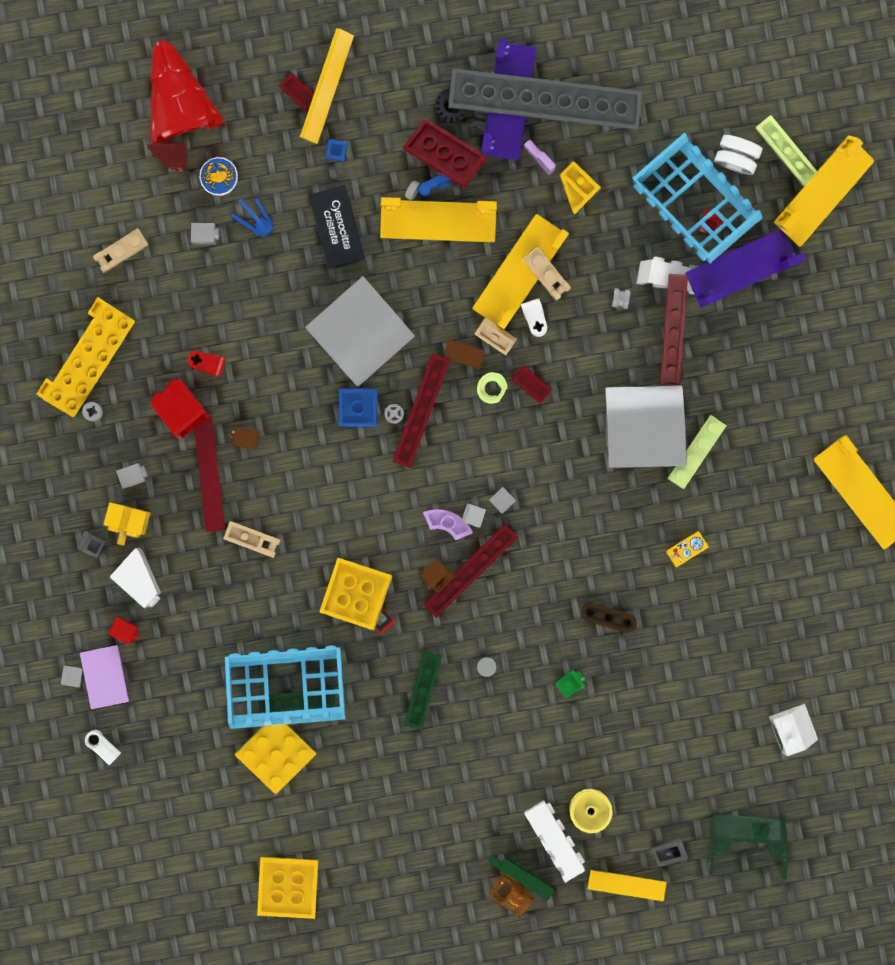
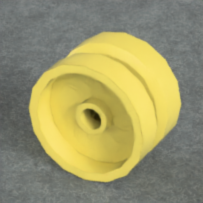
[569,789,613,833]

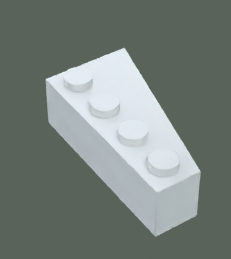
[636,257,698,294]
[524,800,585,883]

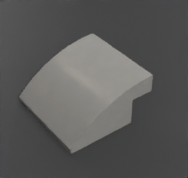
[305,276,415,387]
[605,385,686,468]

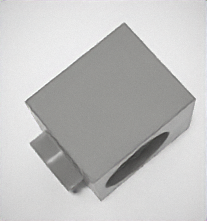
[191,223,219,244]
[116,463,148,489]

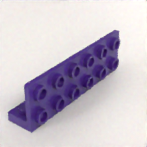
[481,38,536,161]
[685,229,806,308]

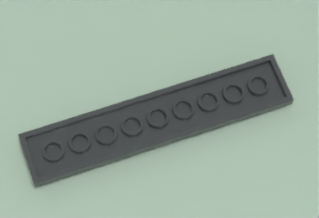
[448,69,642,130]

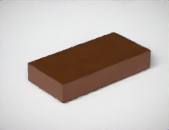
[443,339,485,370]

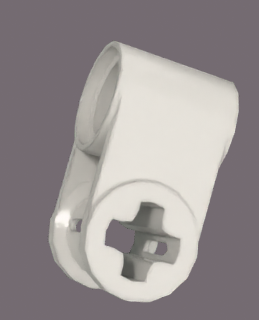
[521,298,547,337]

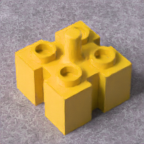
[104,503,151,546]

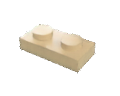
[475,317,517,355]

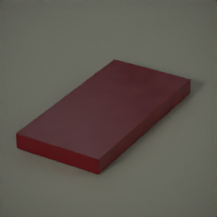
[403,118,487,189]

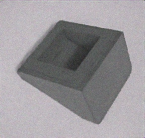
[77,531,106,558]

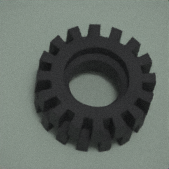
[435,87,469,123]

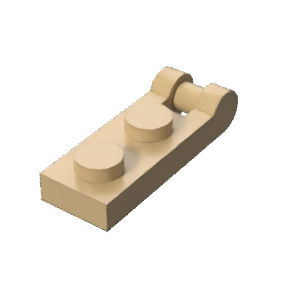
[93,228,149,273]
[522,247,571,301]
[223,521,280,558]

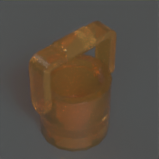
[489,874,534,917]

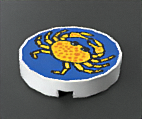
[200,157,238,196]

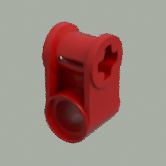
[188,351,226,377]

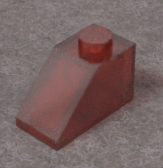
[147,144,188,173]

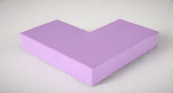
[524,140,555,175]

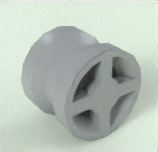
[612,288,630,309]
[82,402,103,422]
[385,404,404,424]

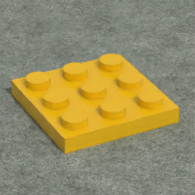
[320,558,392,630]
[235,724,316,795]
[257,857,318,919]

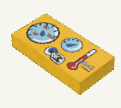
[666,531,708,567]

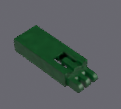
[489,855,555,900]

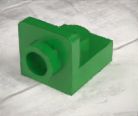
[555,670,585,699]

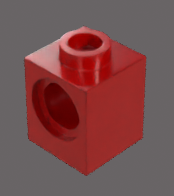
[108,616,140,645]

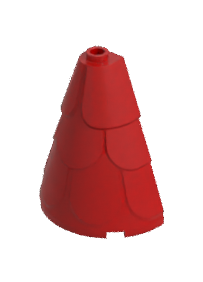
[150,40,225,146]

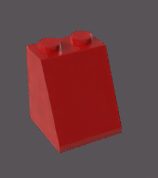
[150,379,210,440]

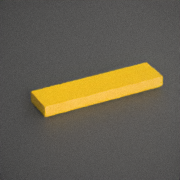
[587,869,667,901]

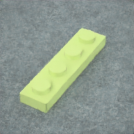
[755,115,817,187]
[667,415,727,489]

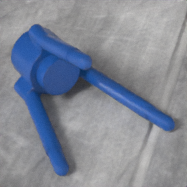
[232,199,274,238]

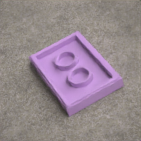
[80,645,129,709]

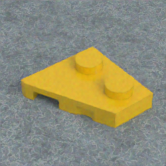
[560,161,601,214]

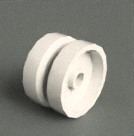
[714,135,763,175]

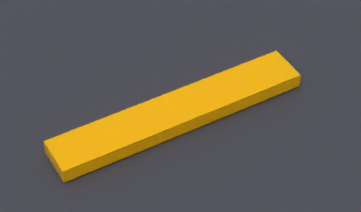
[300,28,354,144]

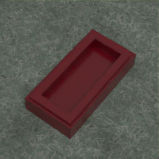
[279,72,314,113]
[511,365,553,404]

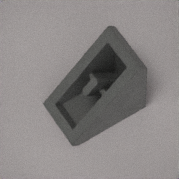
[652,837,688,866]

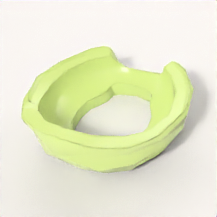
[477,372,507,404]

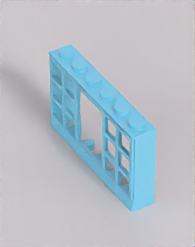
[633,133,762,264]
[225,646,346,729]

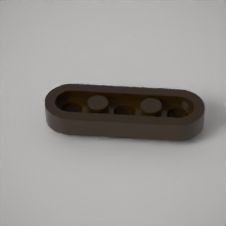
[581,603,637,633]

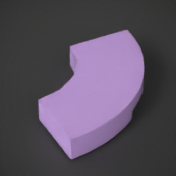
[423,509,473,540]

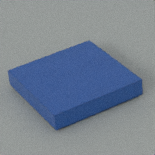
[338,388,377,427]

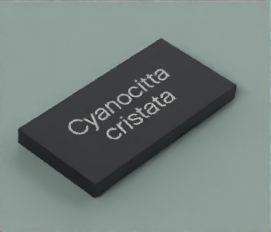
[309,185,365,269]

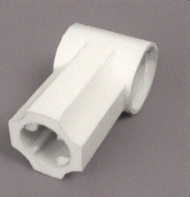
[85,730,121,765]

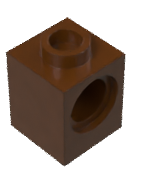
[230,426,260,450]
[420,559,454,593]

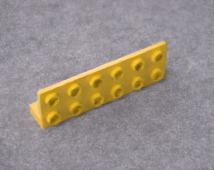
[774,135,874,247]
[380,197,497,242]
[473,214,569,330]
[36,298,135,417]
[814,435,895,549]

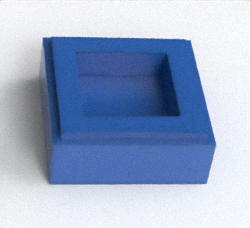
[325,139,348,162]

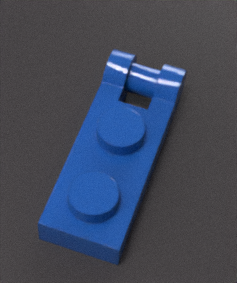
[419,174,451,197]

